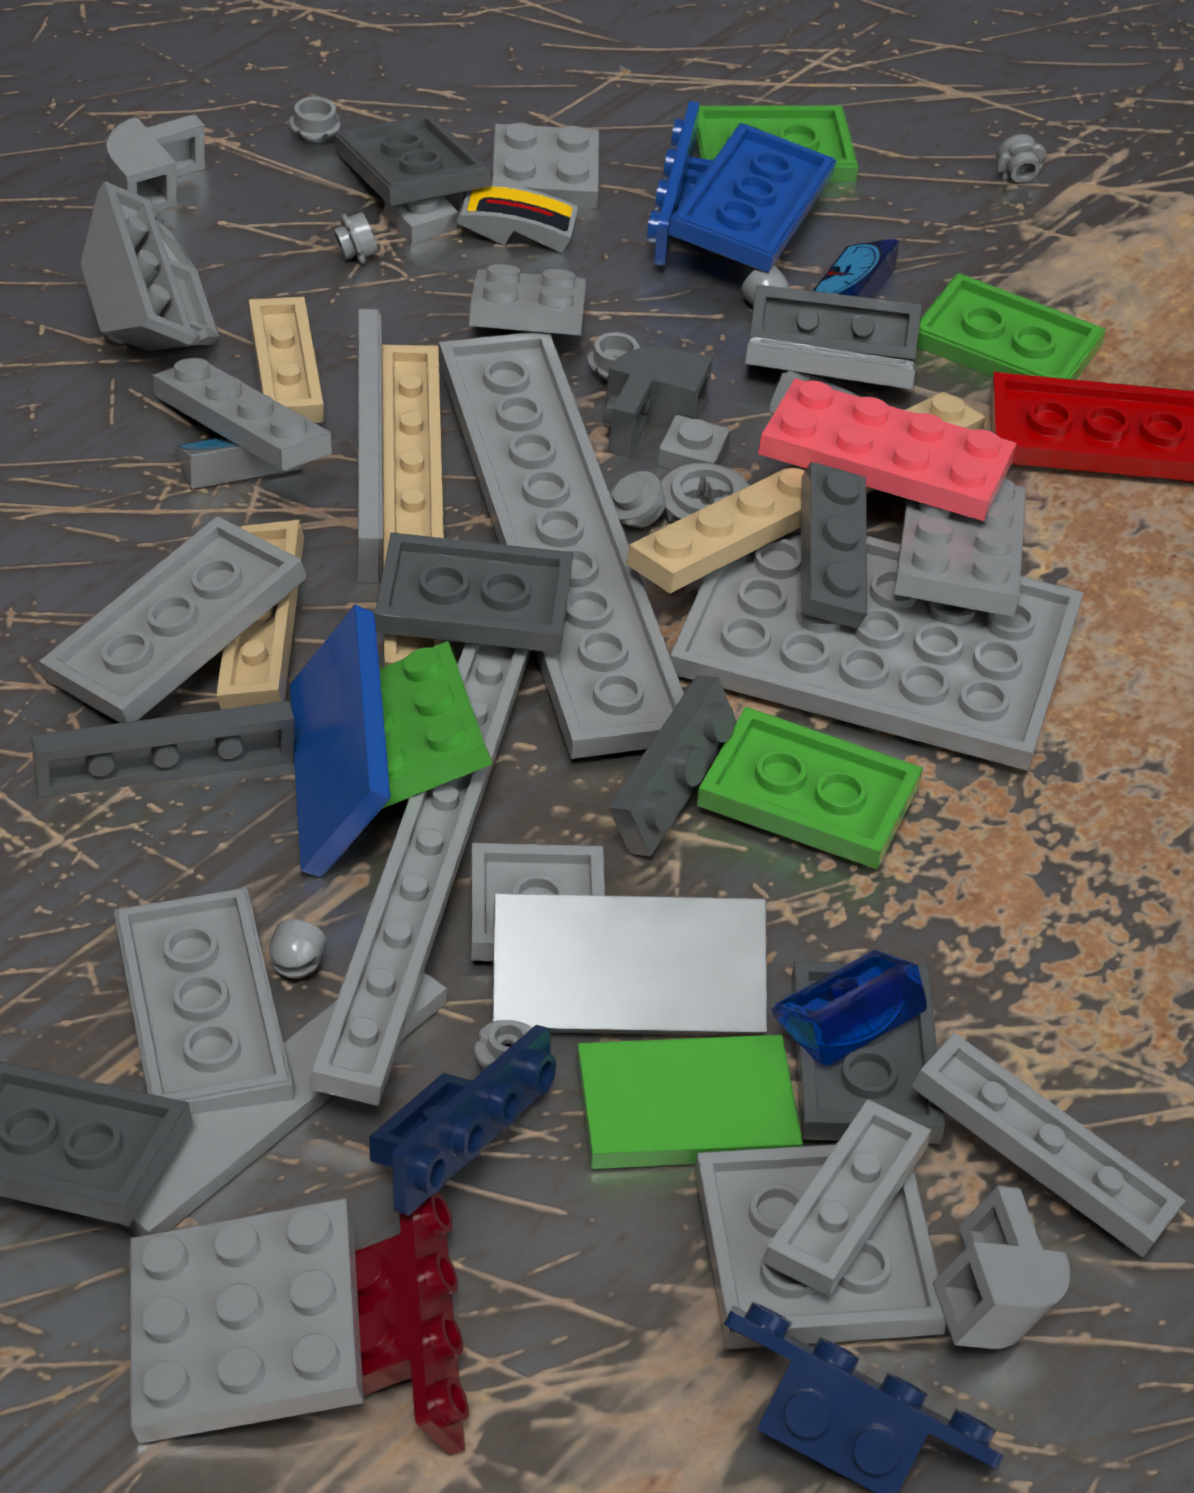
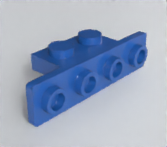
[646,101,713,266]

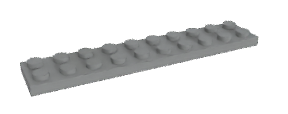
[439,332,684,759]

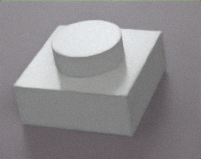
[384,196,458,244]
[657,415,730,470]

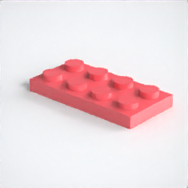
[758,378,1017,521]

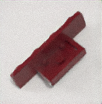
[355,1192,469,1455]

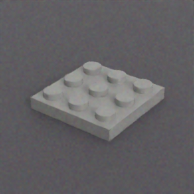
[695,1145,947,1349]
[131,1198,364,1444]

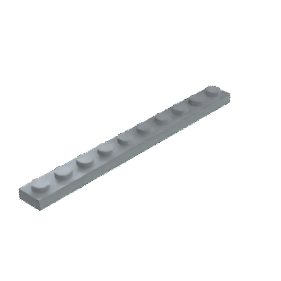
[310,643,531,1106]

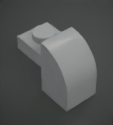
[107,114,205,212]
[933,1185,1070,1349]

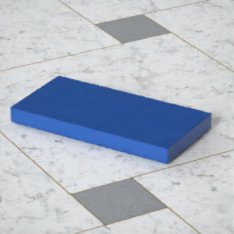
[667,123,837,273]
[290,605,391,878]

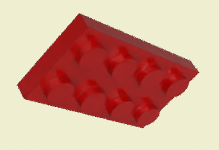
[990,372,1194,482]

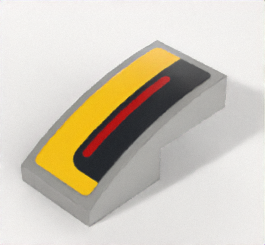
[456,184,578,253]

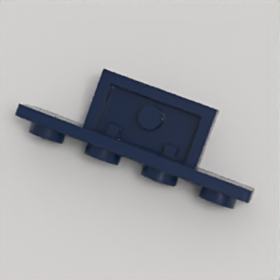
[369,1025,556,1216]
[724,1301,1004,1493]

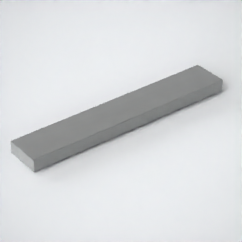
[357,309,383,583]
[122,972,447,1237]

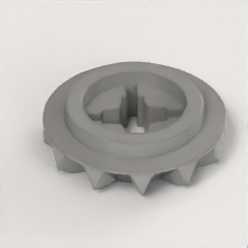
[662,463,750,523]

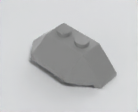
[80,181,219,351]

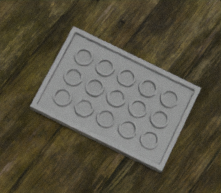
[670,528,1084,771]

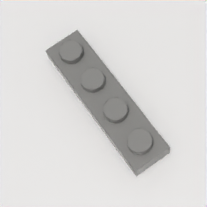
[153,358,332,471]
[911,1032,1186,1257]

